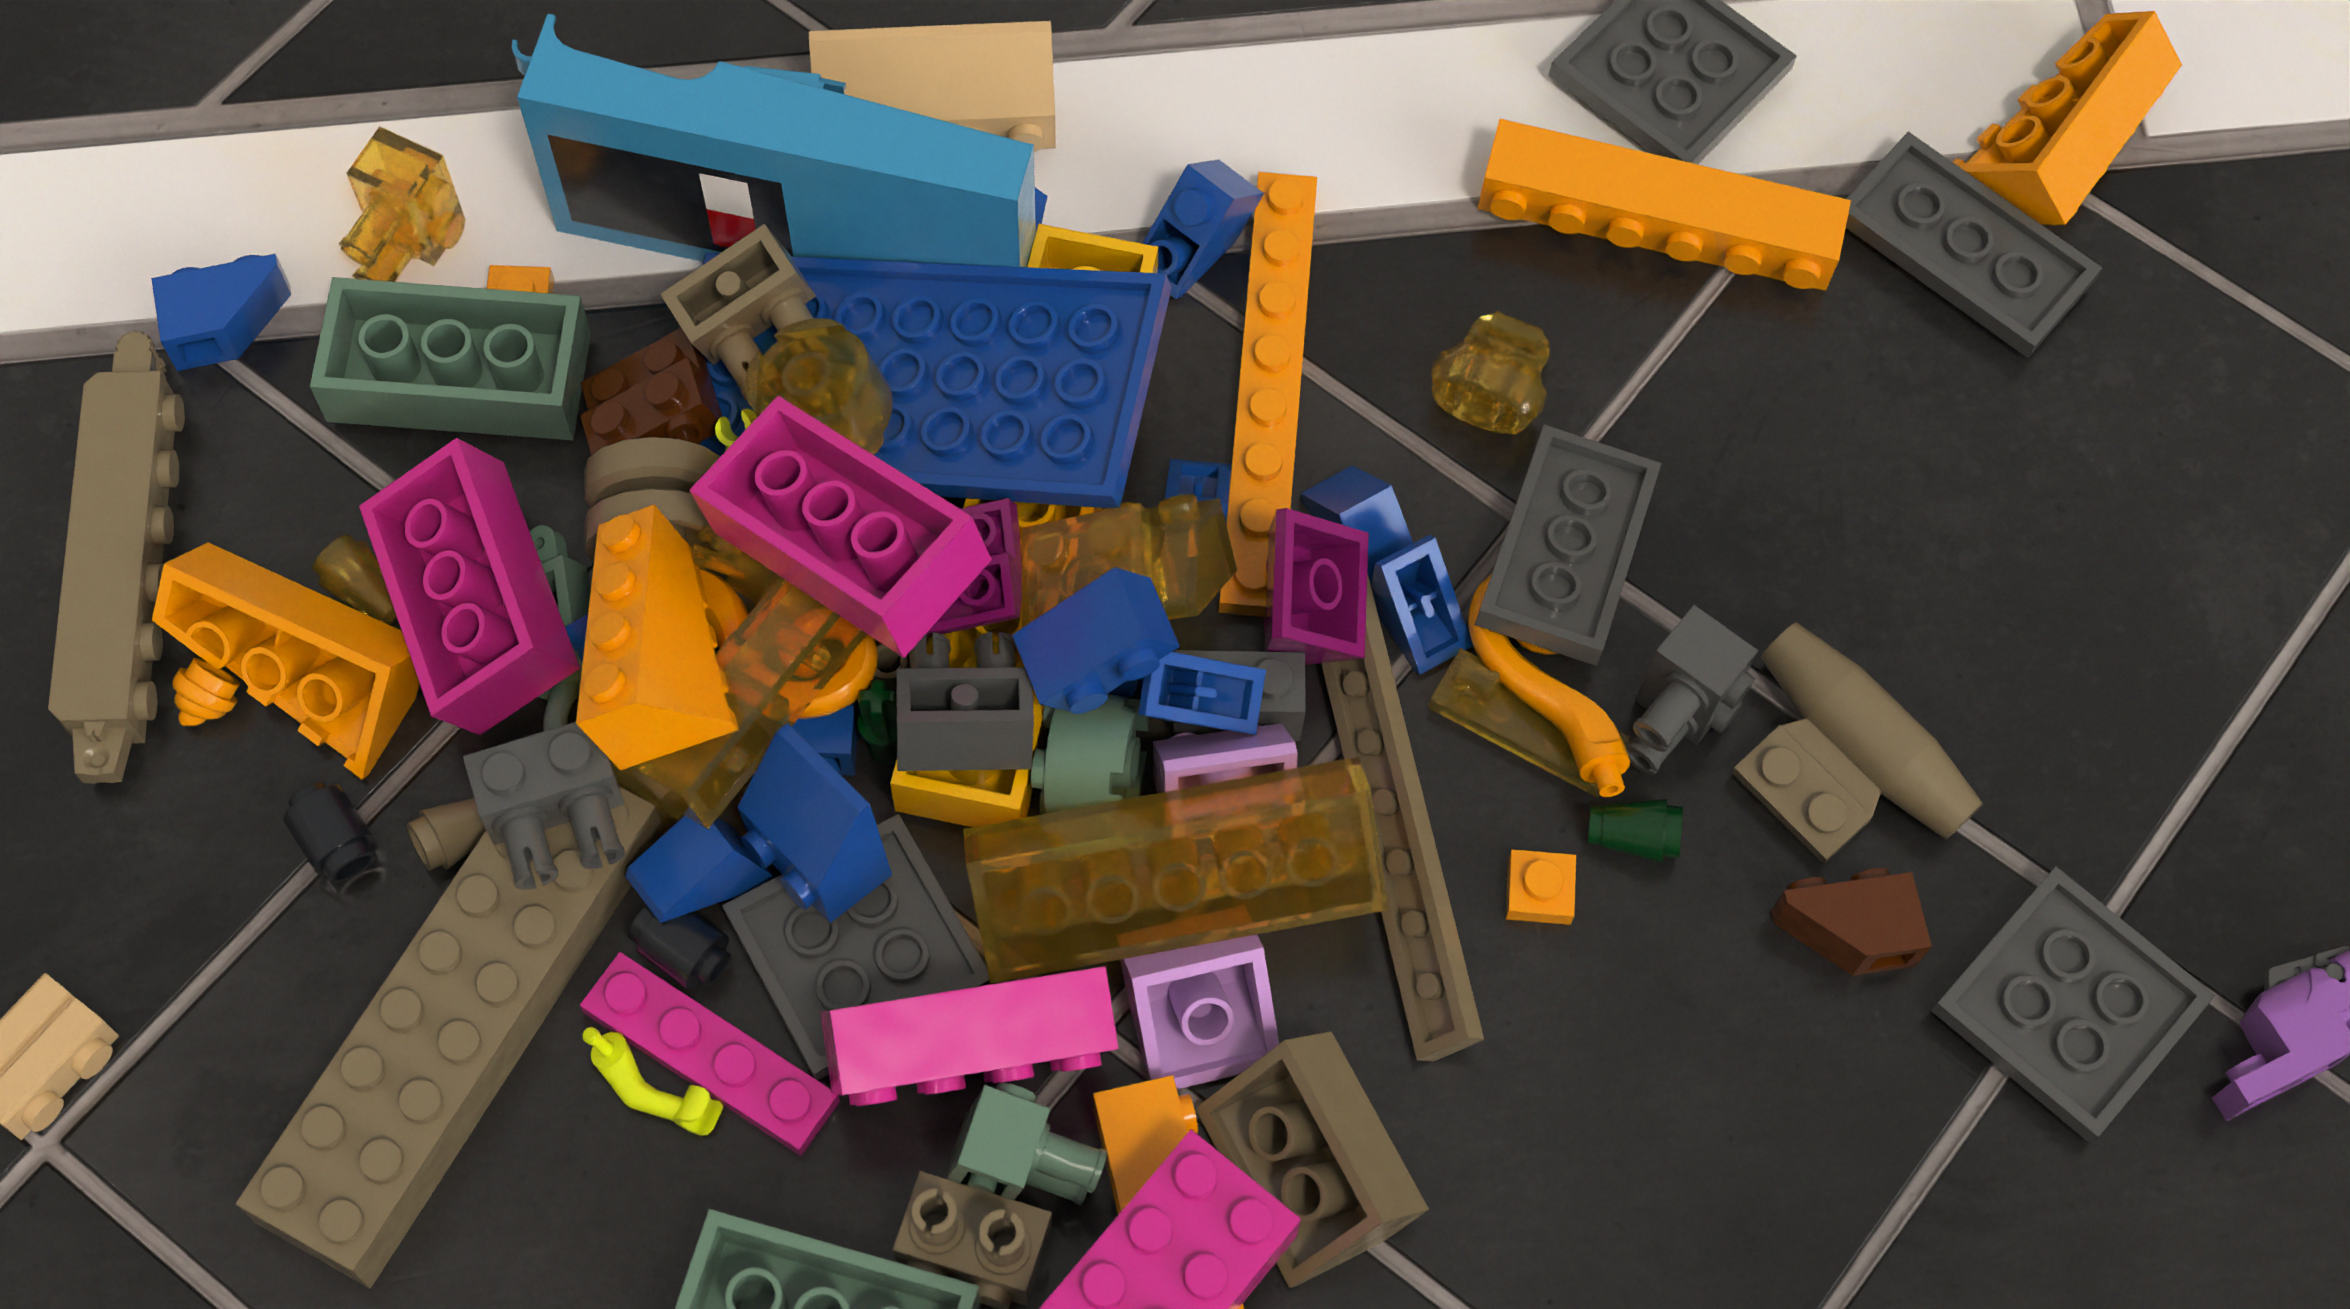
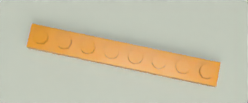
[1219,172,1317,617]

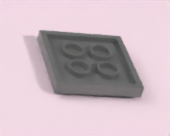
[1548,0,1797,164]
[722,814,993,1081]
[1931,866,2216,1144]

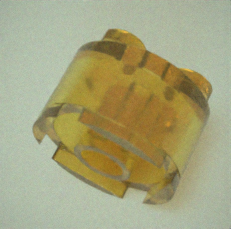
[745,318,893,455]

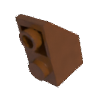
[1771,868,1932,976]

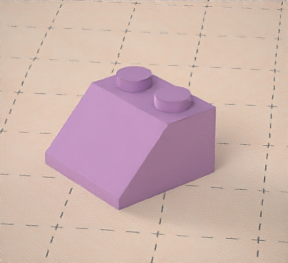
[1153,723,1298,841]
[1117,912,1279,1089]

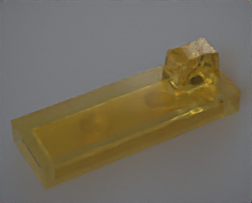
[1428,648,1630,798]

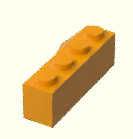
[1953,11,2182,225]
[576,504,739,771]
[152,542,420,779]

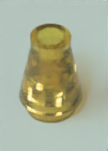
[312,534,397,625]

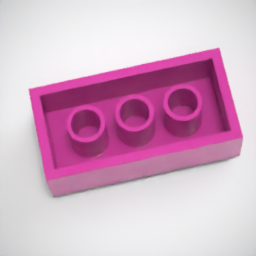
[689,396,992,658]
[359,438,580,735]
[820,966,1118,1106]
[1039,1130,1301,1309]

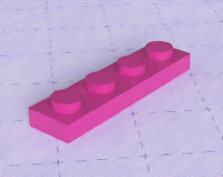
[579,952,840,1156]

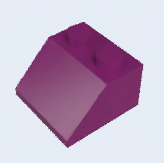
[1264,508,1369,665]

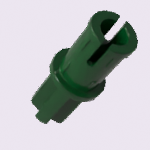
[857,680,897,766]

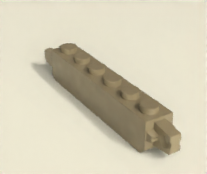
[48,330,185,784]

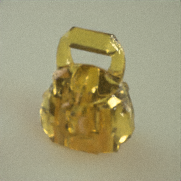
[1431,312,1550,435]

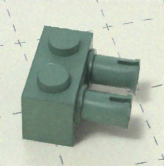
[944,1083,1107,1205]

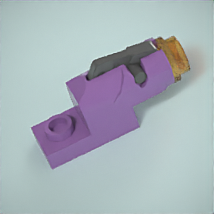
[2212,946,2350,1121]

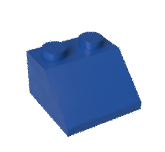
[737,723,892,923]

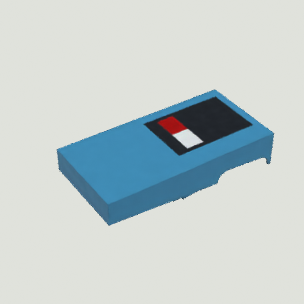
[512,14,1036,267]

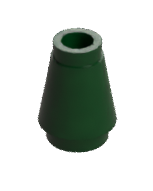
[1588,799,1684,863]

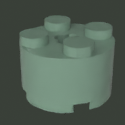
[1031,694,1148,828]

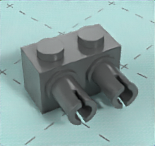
[1625,605,1758,775]
[897,632,1034,771]
[463,722,625,890]

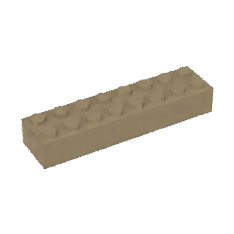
[235,786,665,1289]

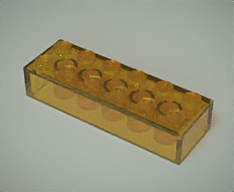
[963,757,1388,983]

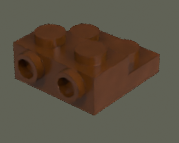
[580,328,723,456]

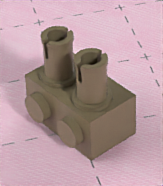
[660,224,832,401]
[893,1171,1053,1309]

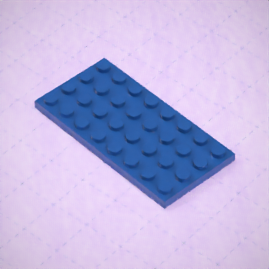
[699,253,1172,509]

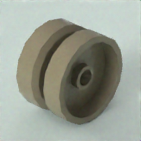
[584,437,727,570]

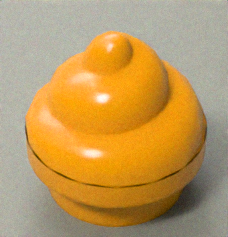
[172,658,240,726]

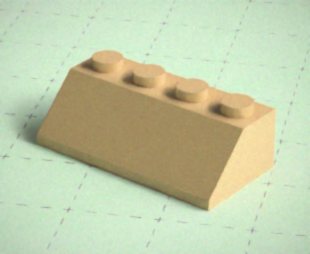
[809,21,1056,152]

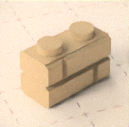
[0,973,119,1141]

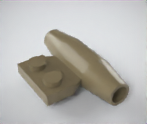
[1732,622,1984,865]

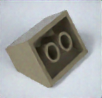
[1195,1031,1429,1288]

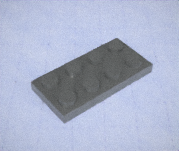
[1846,131,2102,358]
[1475,424,1662,666]

